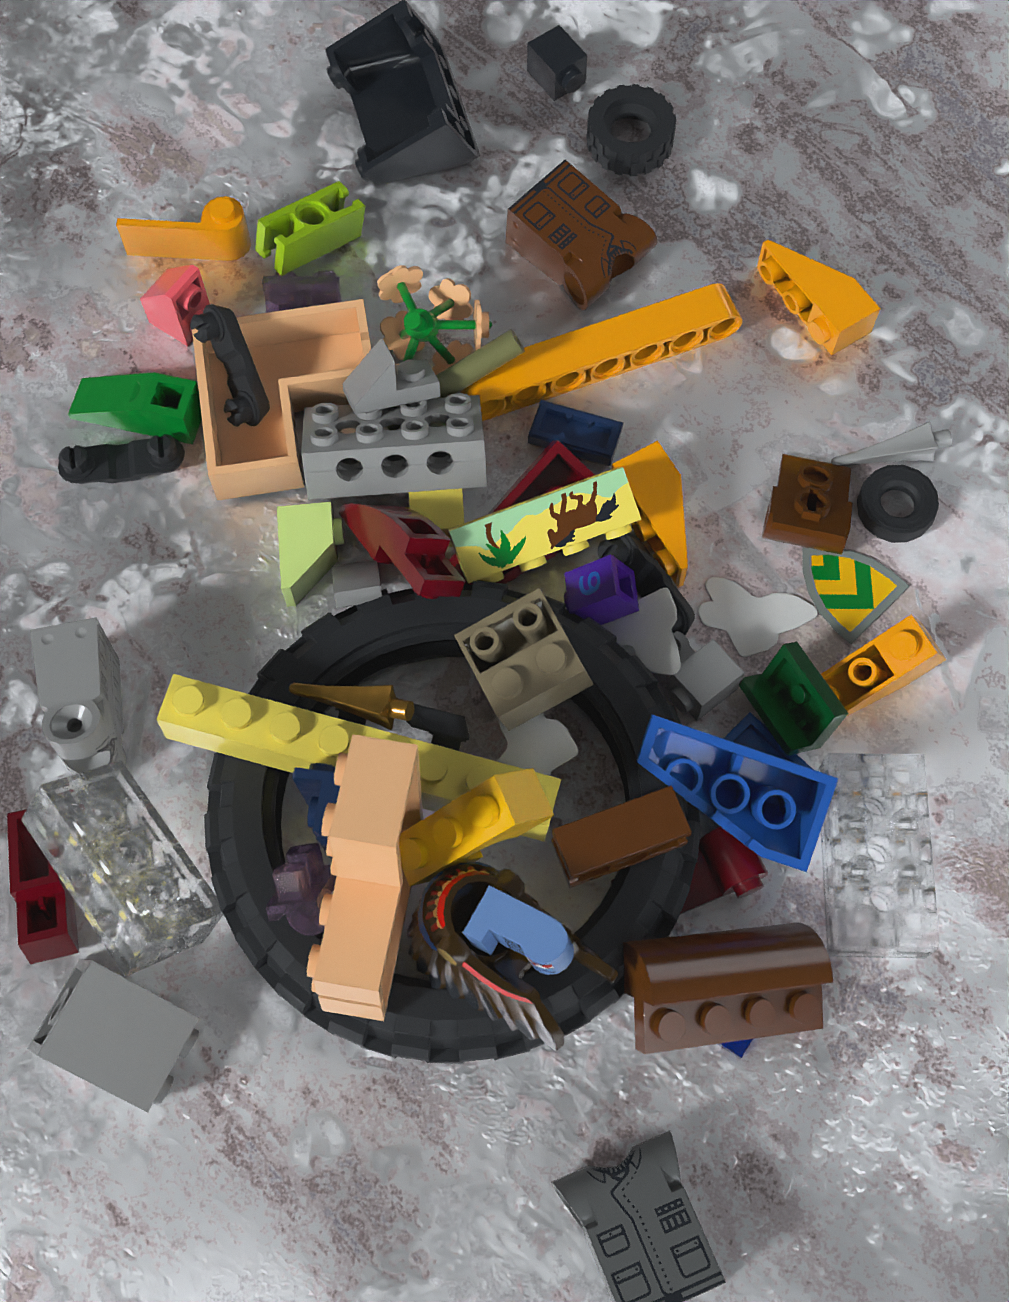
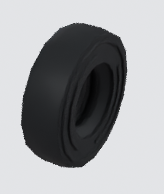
[857,465,939,543]

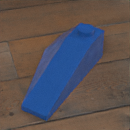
[636,714,839,872]

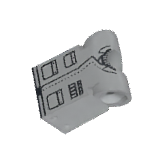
[30,617,126,790]

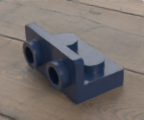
[292,763,340,858]

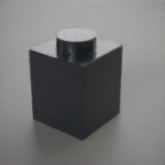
[527,25,587,101]

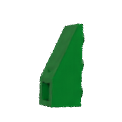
[68,372,202,445]

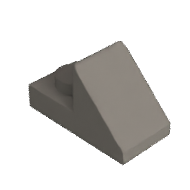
[342,339,440,415]

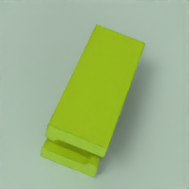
[255,181,366,276]

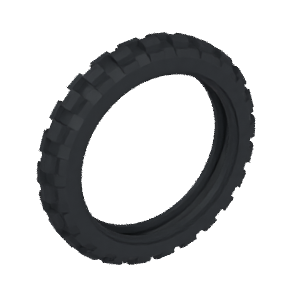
[204,580,701,1064]

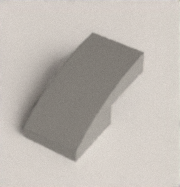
[332,560,382,608]

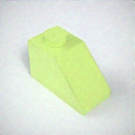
[277,502,345,607]

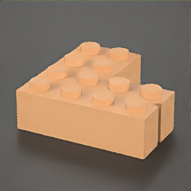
[192,299,371,501]
[307,734,423,1021]

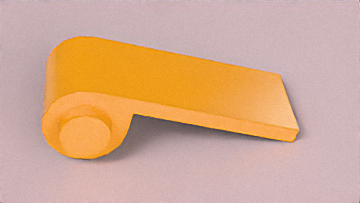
[116,196,251,261]

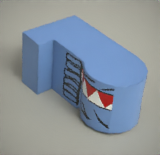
[463,886,574,975]

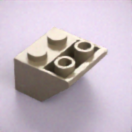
[454,587,594,731]

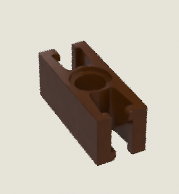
[551,786,692,888]

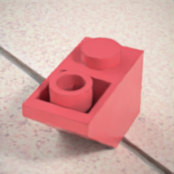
[140,264,210,347]

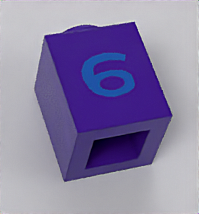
[564,554,640,625]

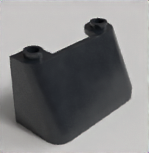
[325,0,480,185]

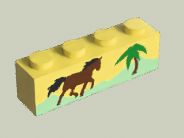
[447,467,642,583]

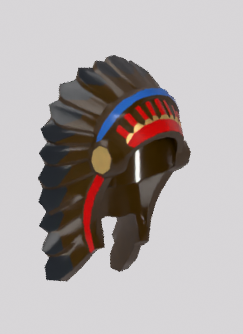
[406,862,619,1051]

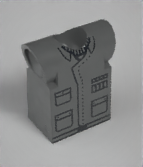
[551,1131,726,1302]

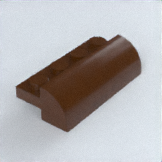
[623,922,833,1054]

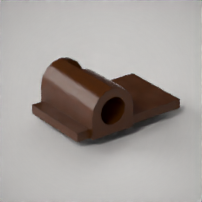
[762,454,853,555]

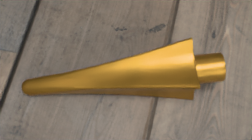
[289,683,414,730]

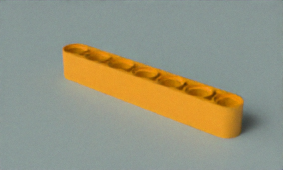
[460,283,743,421]

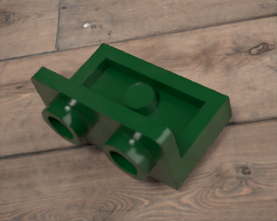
[739,641,849,756]

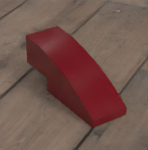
[7,802,79,965]

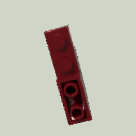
[338,504,465,599]

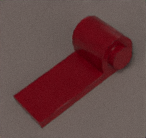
[610,827,768,915]

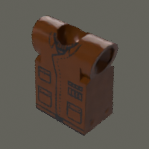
[505,159,657,310]

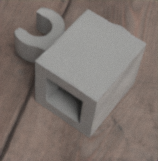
[667,631,744,721]

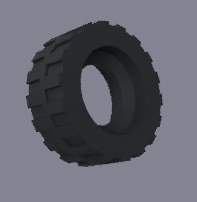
[586,84,676,176]

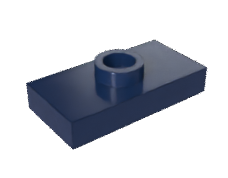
[528,400,624,467]

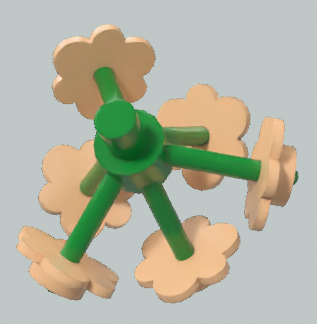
[377,265,492,375]

